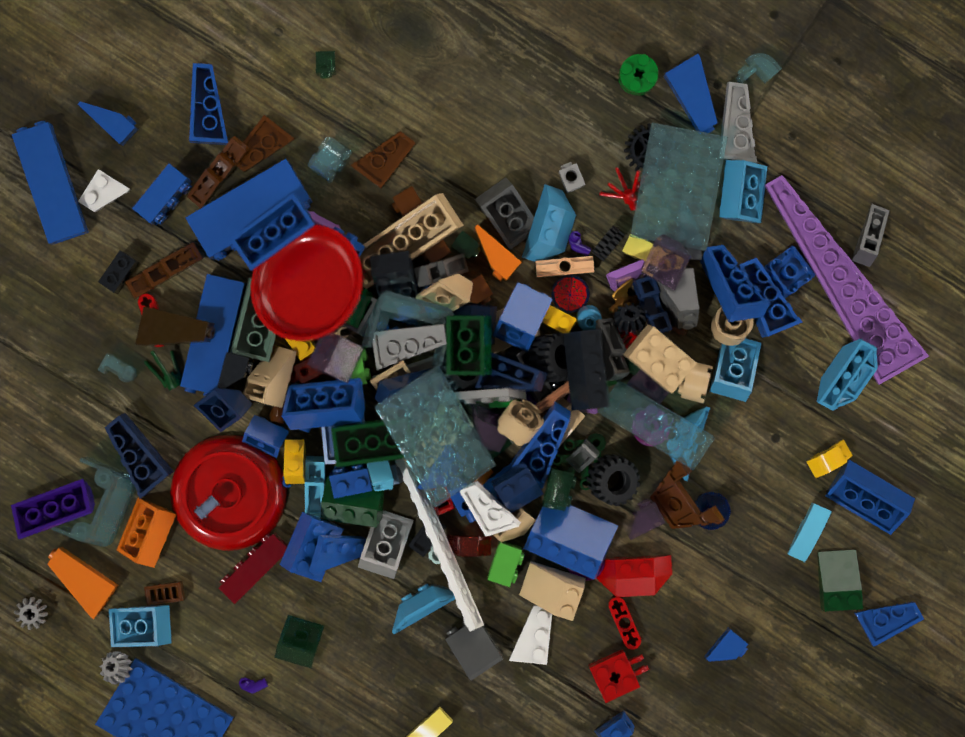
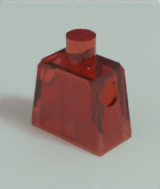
[290,352,334,384]

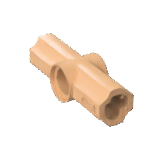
[535,256,594,277]

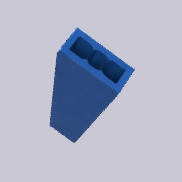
[664,54,718,135]

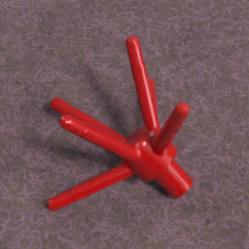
[599,167,647,211]

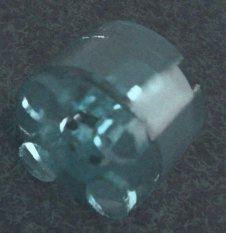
[308,136,352,183]

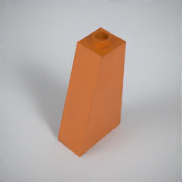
[47,547,119,619]

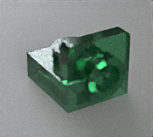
[315,51,336,79]
[451,231,481,260]

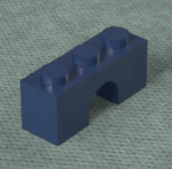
[632,274,672,333]

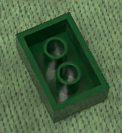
[446,316,491,375]

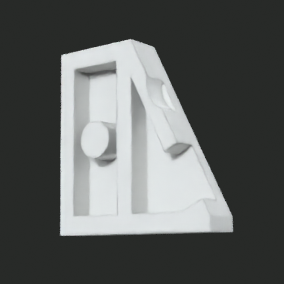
[78,169,131,212]

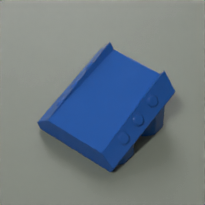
[764,245,815,298]

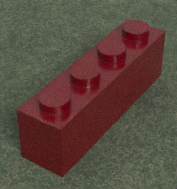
[219,532,288,604]

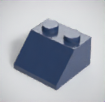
[194,388,252,432]
[491,462,544,513]

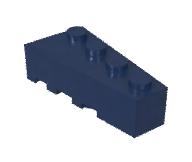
[105,413,174,499]

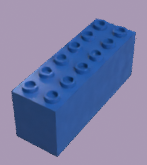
[186,159,313,261]

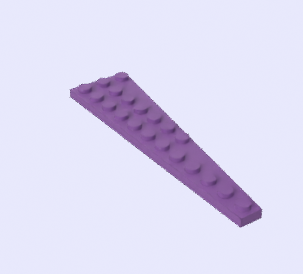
[764,175,929,385]

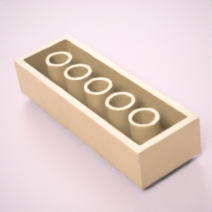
[360,193,464,289]

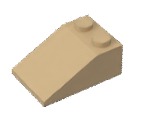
[519,561,585,621]

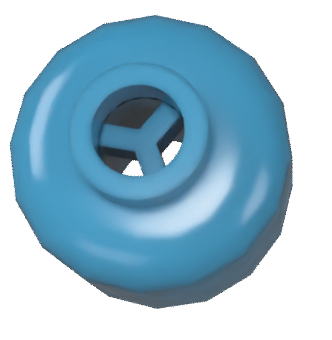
[576,305,602,331]

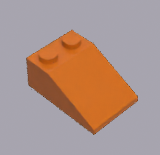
[475,224,522,281]

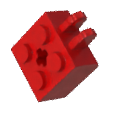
[588,649,649,703]

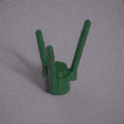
[144,350,182,391]

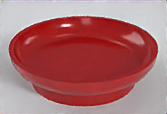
[251,225,363,341]
[170,435,287,551]

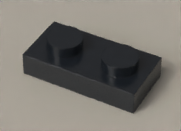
[408,522,447,557]

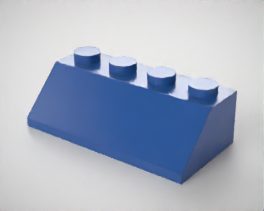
[230,193,315,271]
[282,378,365,430]
[825,460,915,535]

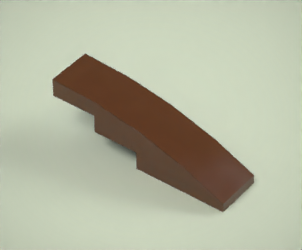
[187,136,249,209]
[125,242,203,300]

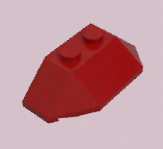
[596,555,672,597]

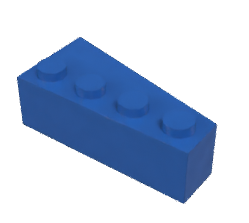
[189,63,228,145]
[700,245,770,322]
[737,258,802,338]
[510,401,571,489]

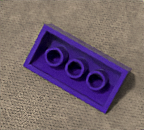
[11,479,95,540]

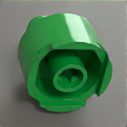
[618,54,658,96]

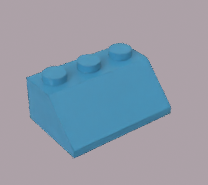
[719,160,768,223]

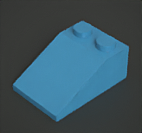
[709,339,761,402]
[109,605,172,647]

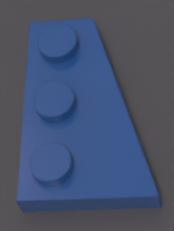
[309,535,366,574]
[854,602,924,647]

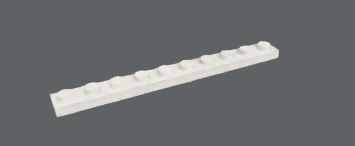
[395,457,484,631]

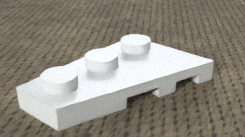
[459,481,521,537]
[509,605,552,665]

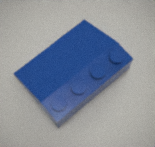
[523,495,618,579]

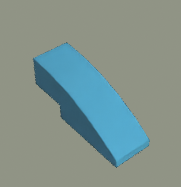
[305,456,326,518]
[787,503,832,562]

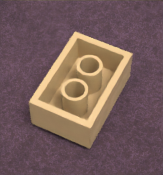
[623,324,697,393]

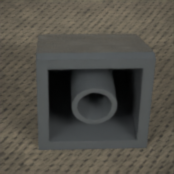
[654,268,699,330]
[445,621,503,681]

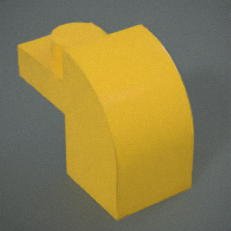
[806,439,853,478]

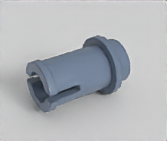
[194,495,220,519]

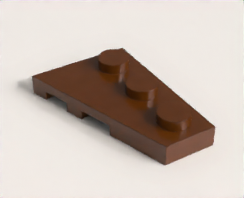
[237,115,295,173]
[350,131,416,189]

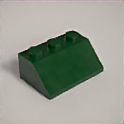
[321,475,384,528]

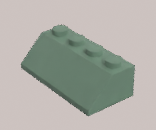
[230,278,276,362]

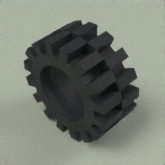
[592,225,625,261]

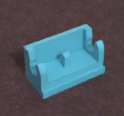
[367,460,394,491]

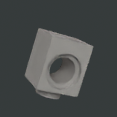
[558,162,586,193]

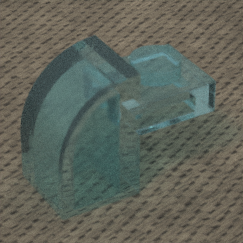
[736,53,782,84]

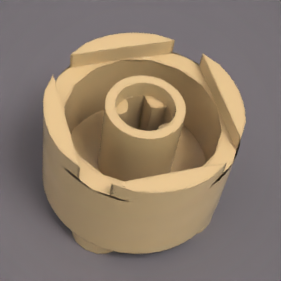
[711,307,754,346]
[678,362,713,404]
[497,399,544,446]

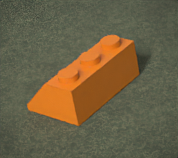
[116,498,176,568]

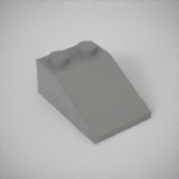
[358,510,414,579]

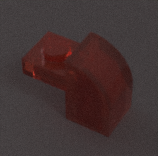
[447,534,491,557]

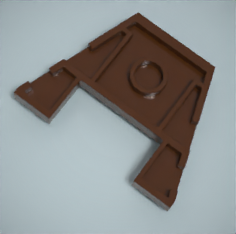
[650,457,725,529]

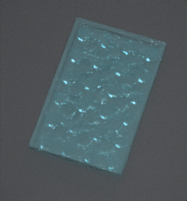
[630,123,728,251]
[375,365,496,507]

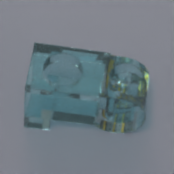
[97,353,137,382]

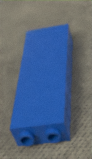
[12,121,89,245]
[180,274,247,396]

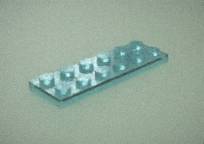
[598,380,715,470]

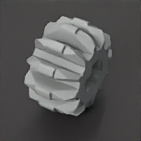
[14,597,48,630]
[99,651,133,684]

